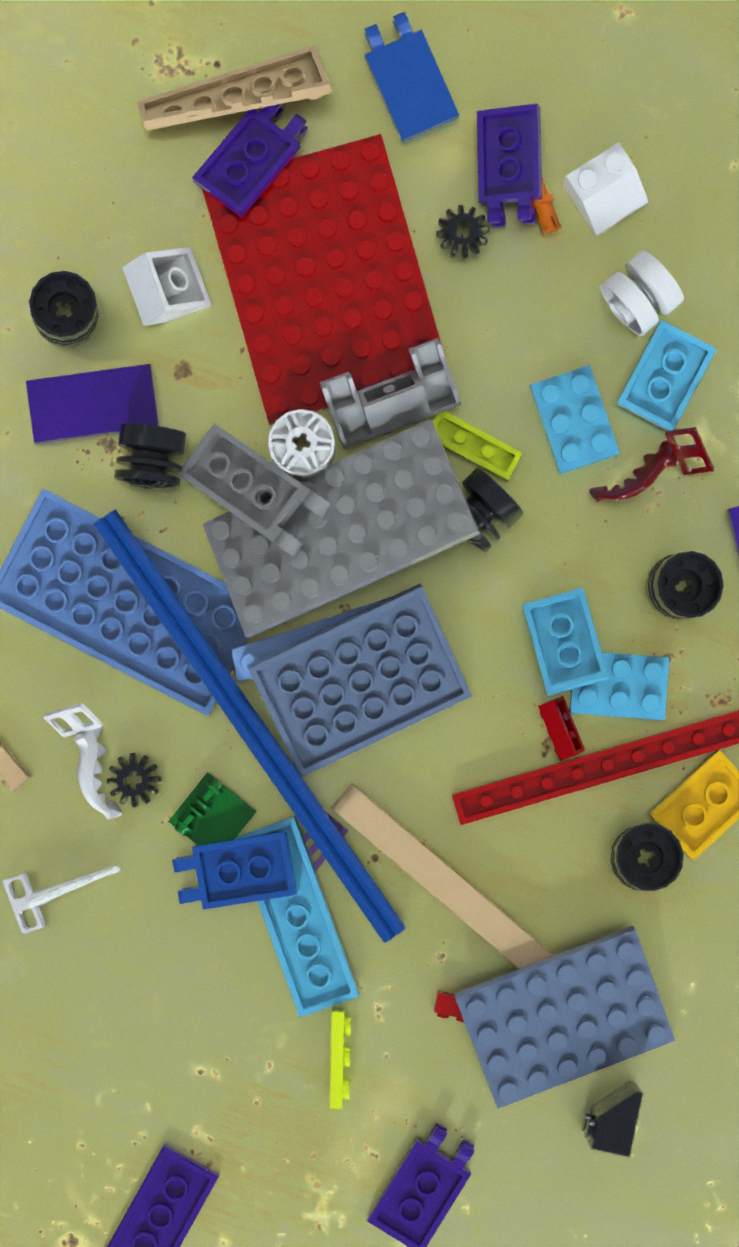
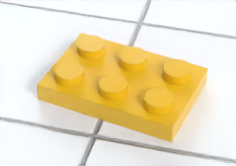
[649,750,739,861]

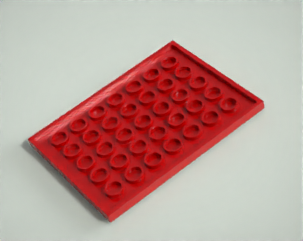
[202,134,444,425]

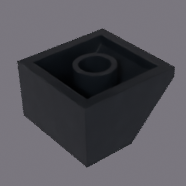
[582,1081,643,1157]

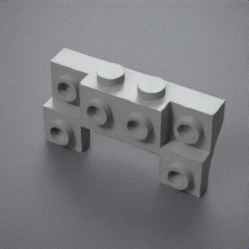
[320,338,461,449]

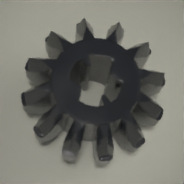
[436,205,490,260]
[107,753,161,807]

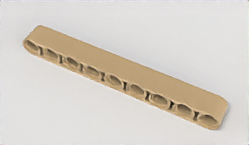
[331,783,554,969]

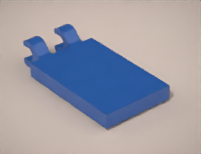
[364,11,459,142]
[172,831,297,910]

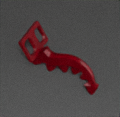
[589,427,714,502]

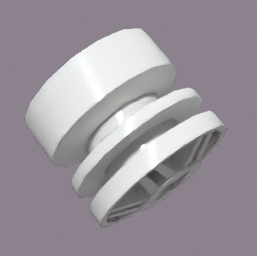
[268,409,336,480]

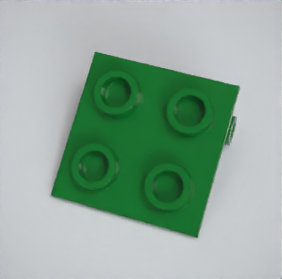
[168,772,257,845]

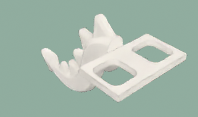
[43,703,122,820]
[2,865,121,934]

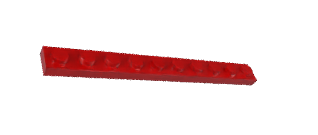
[451,710,739,825]

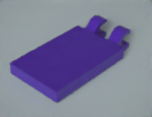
[477,103,542,228]
[192,104,308,218]
[367,1122,475,1247]

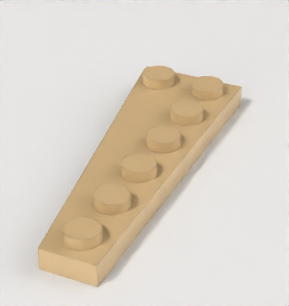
[137,45,332,131]

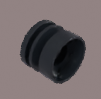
[29,271,99,347]
[114,423,186,490]
[462,468,524,553]
[646,551,724,619]
[610,823,684,891]

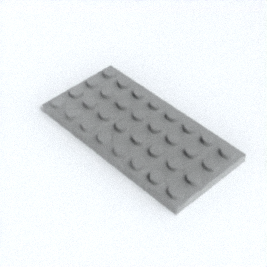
[203,419,480,638]

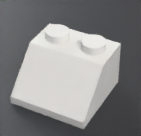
[562,142,649,236]
[122,247,211,326]

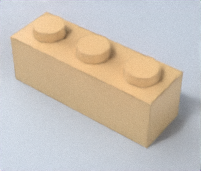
[0,741,31,791]

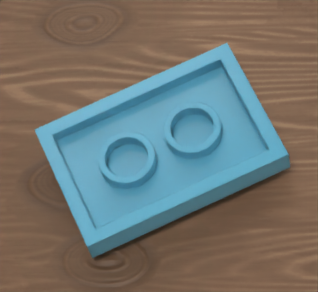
[616,319,717,431]
[529,365,620,475]
[522,587,609,696]
[570,652,669,720]

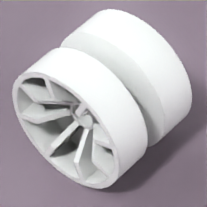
[600,250,684,336]

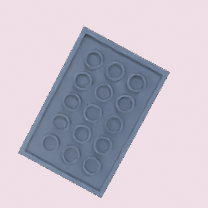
[247,584,472,777]
[454,925,675,1109]

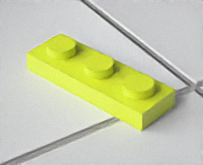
[433,411,523,482]
[330,1008,351,1109]

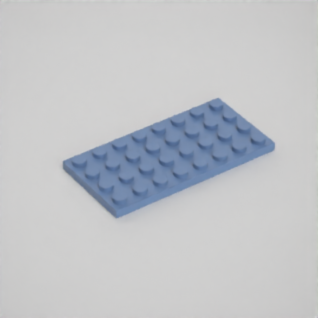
[0,489,249,716]

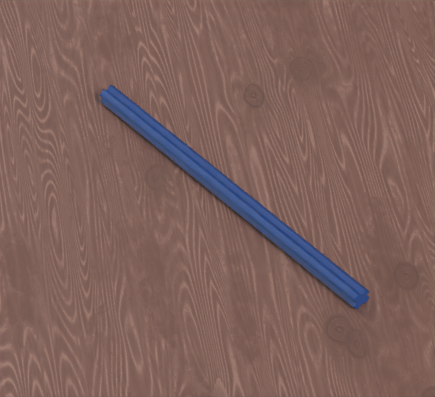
[94,509,406,943]

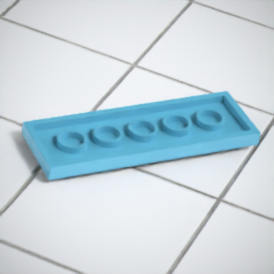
[235,816,360,1017]

